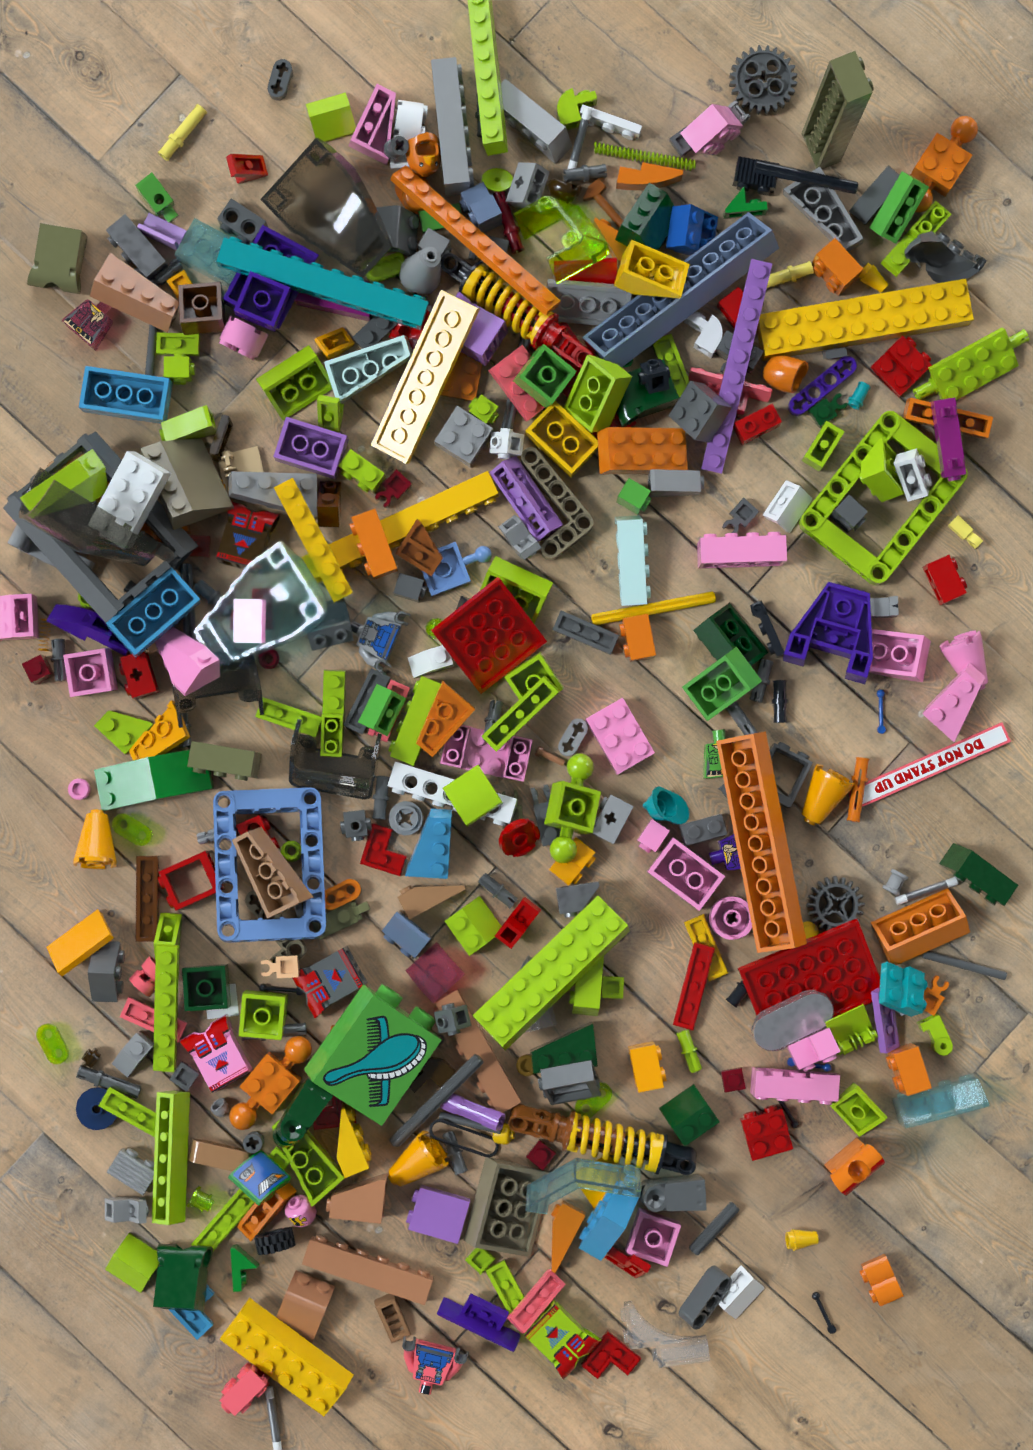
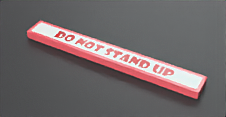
[848,722,1011,810]

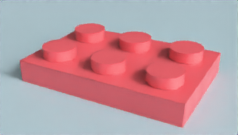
[488,344,560,422]

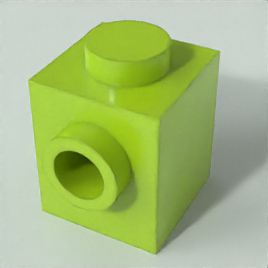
[163,353,196,385]
[468,394,500,425]

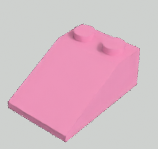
[869,629,931,682]

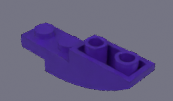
[47,604,128,656]

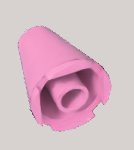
[940,630,988,691]

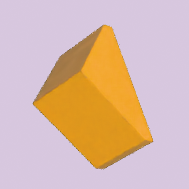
[314,327,355,361]

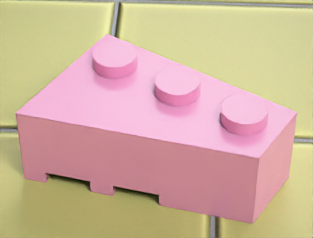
[923,663,986,742]

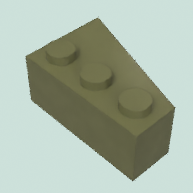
[187,741,262,781]

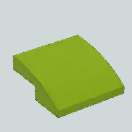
[442,765,503,827]

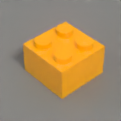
[628,1041,667,1093]

